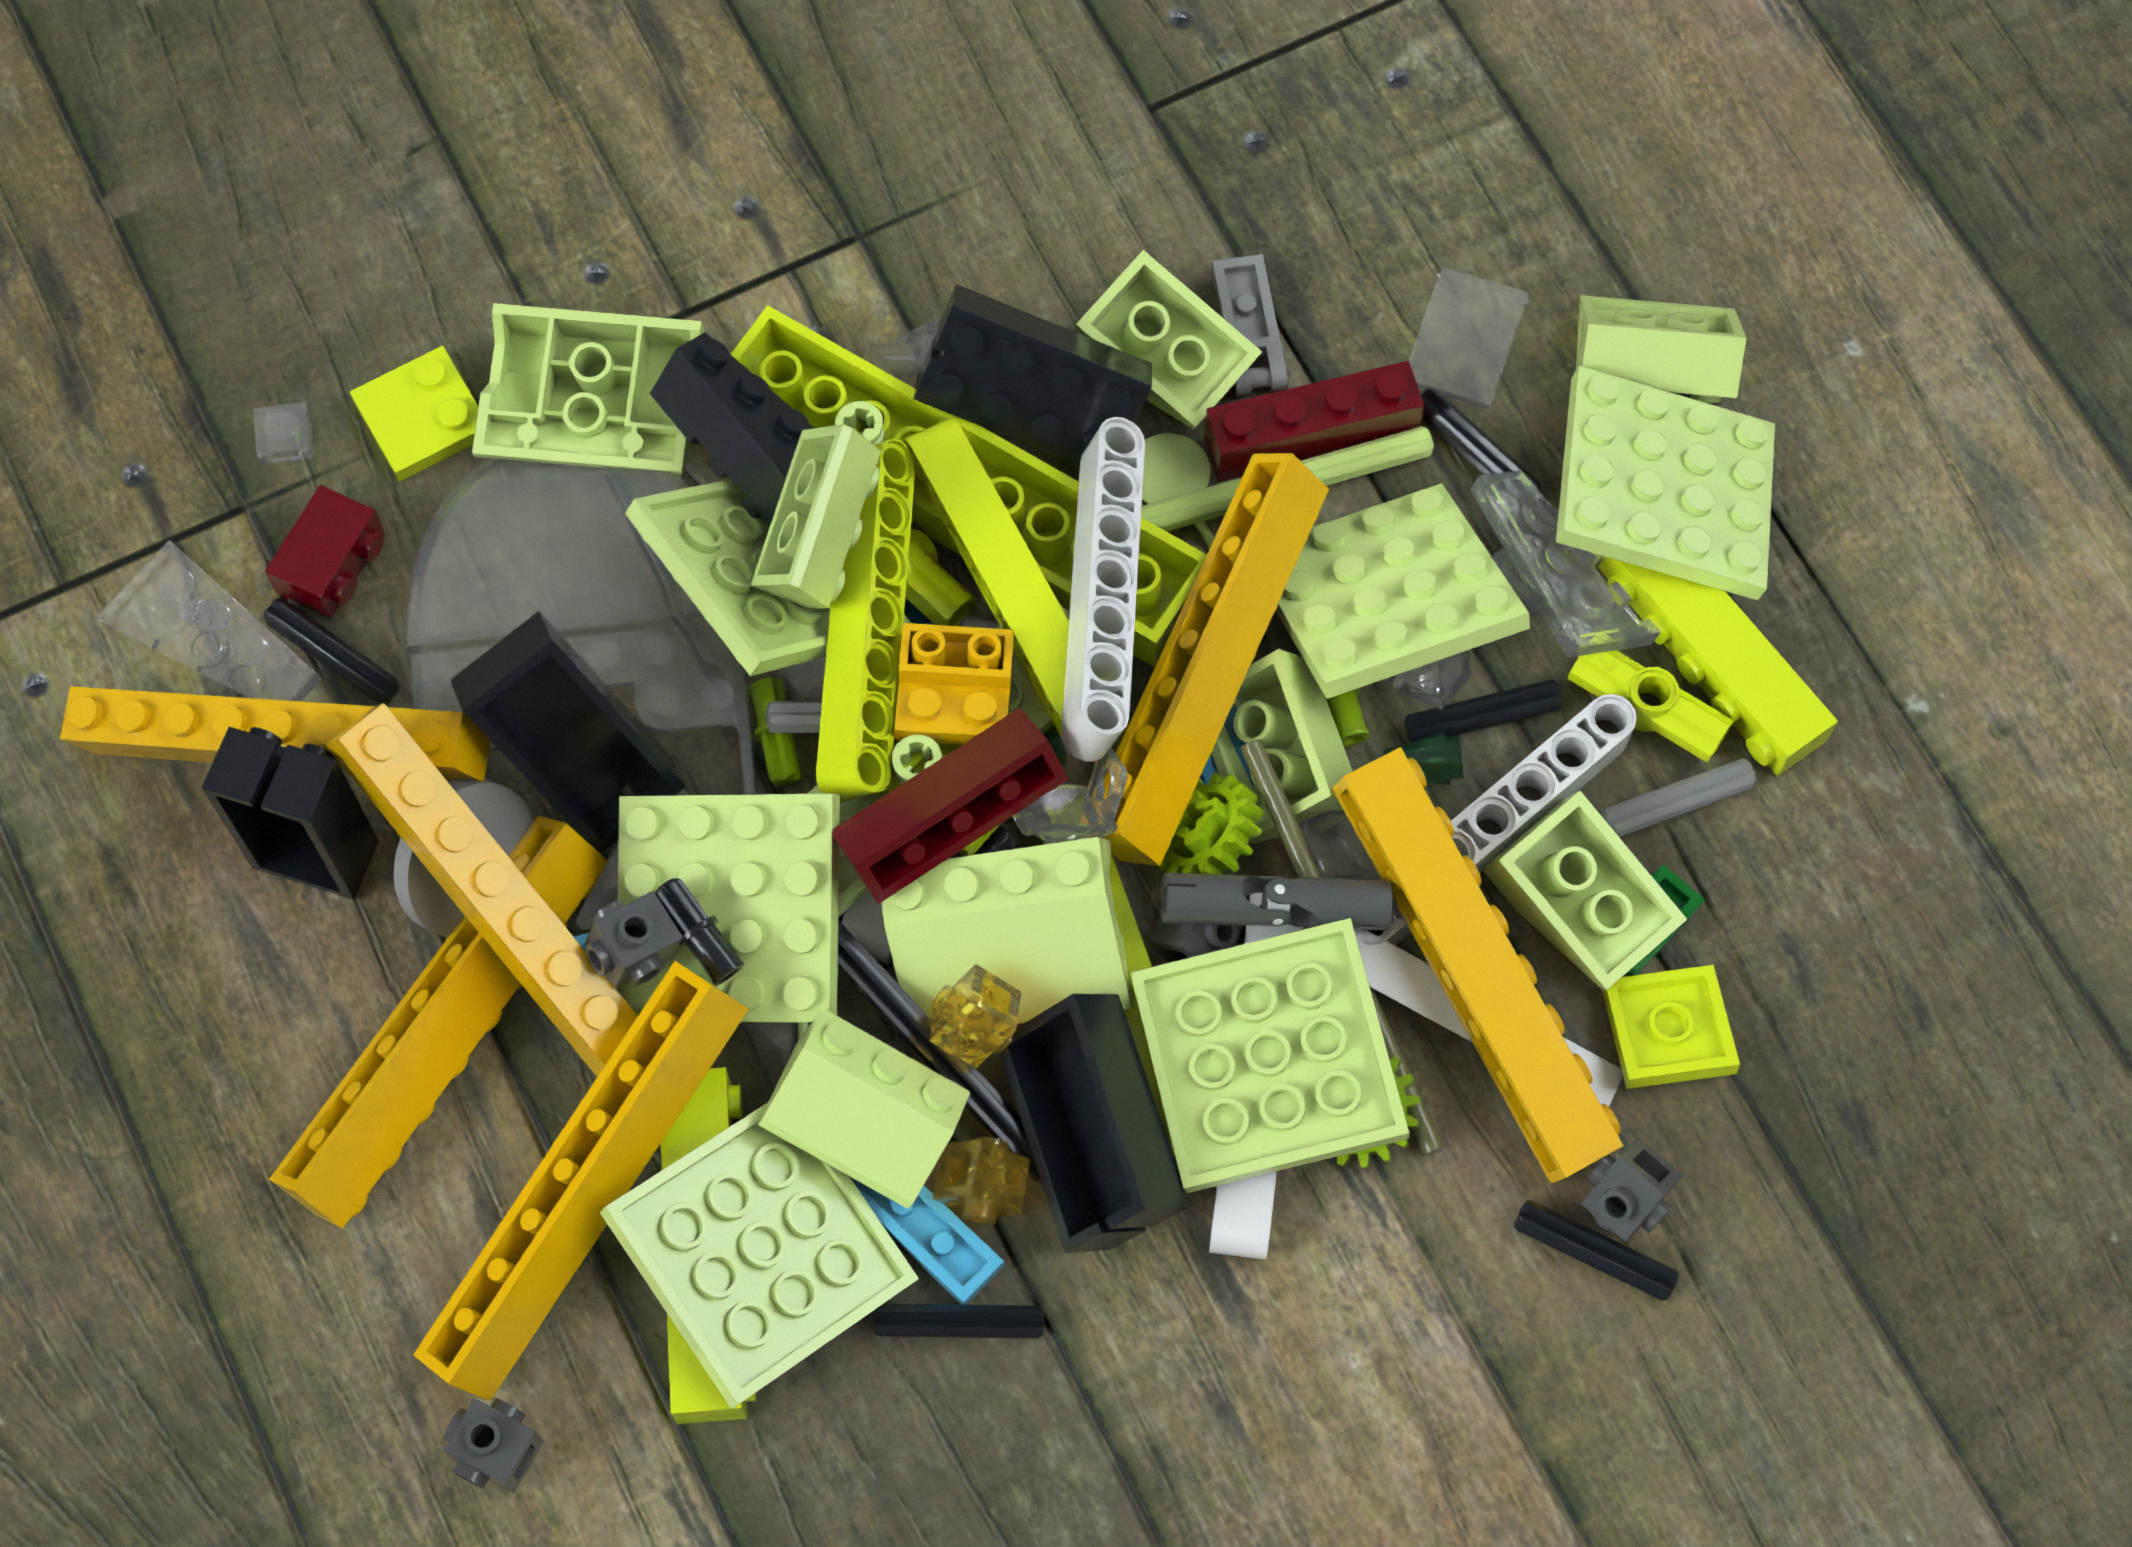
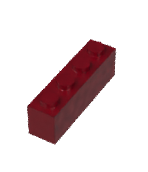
[1204,361,1424,482]
[831,707,1069,904]

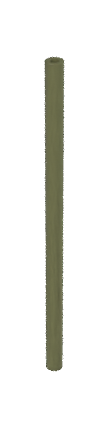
[1240,739,1445,1155]

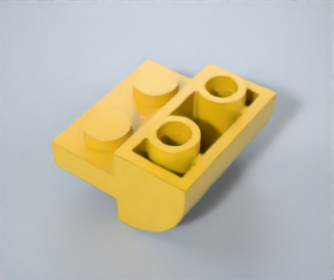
[894,623,1014,745]

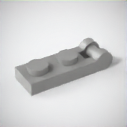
[1211,254,1288,397]

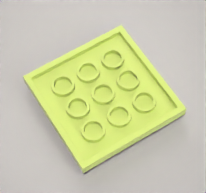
[1556,366,1775,600]
[625,479,911,676]
[1275,483,1530,699]
[616,794,840,1023]
[1130,918,1409,1194]
[600,1103,919,1409]

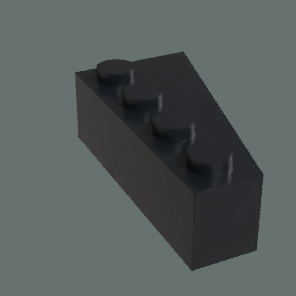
[649,332,814,526]

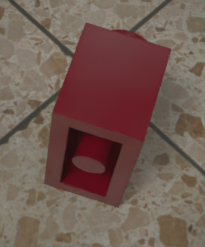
[265,485,385,619]

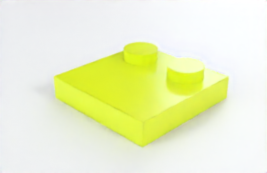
[350,345,478,482]
[1602,965,1740,1089]

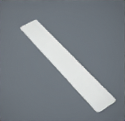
[1354,929,1623,1106]

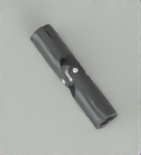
[1160,873,1393,930]

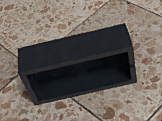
[913,284,1152,465]
[450,611,686,854]
[201,727,379,900]
[996,994,1191,1253]

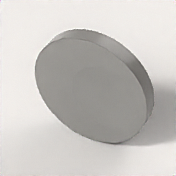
[394,778,534,937]

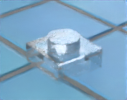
[253,402,313,464]

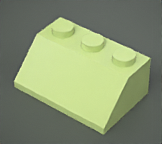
[1576,295,1747,403]
[750,424,881,609]
[1212,649,1353,844]
[758,1008,970,1209]

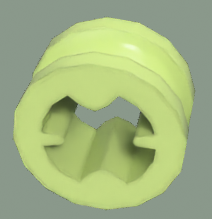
[835,401,885,445]
[892,735,942,785]

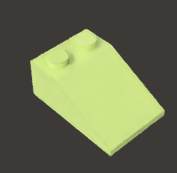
[1073,250,1262,430]
[1481,791,1687,991]

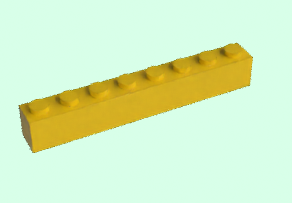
[1081,453,1329,866]
[60,686,491,782]
[325,703,638,1077]
[1332,747,1624,1184]
[269,815,610,1229]
[413,961,749,1401]

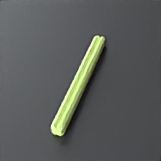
[1141,426,1434,531]

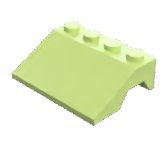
[472,303,705,475]
[881,837,1133,1034]

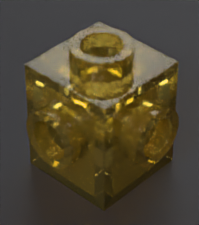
[930,964,1021,1068]
[933,1137,1030,1224]

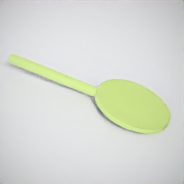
[1142,433,1215,549]

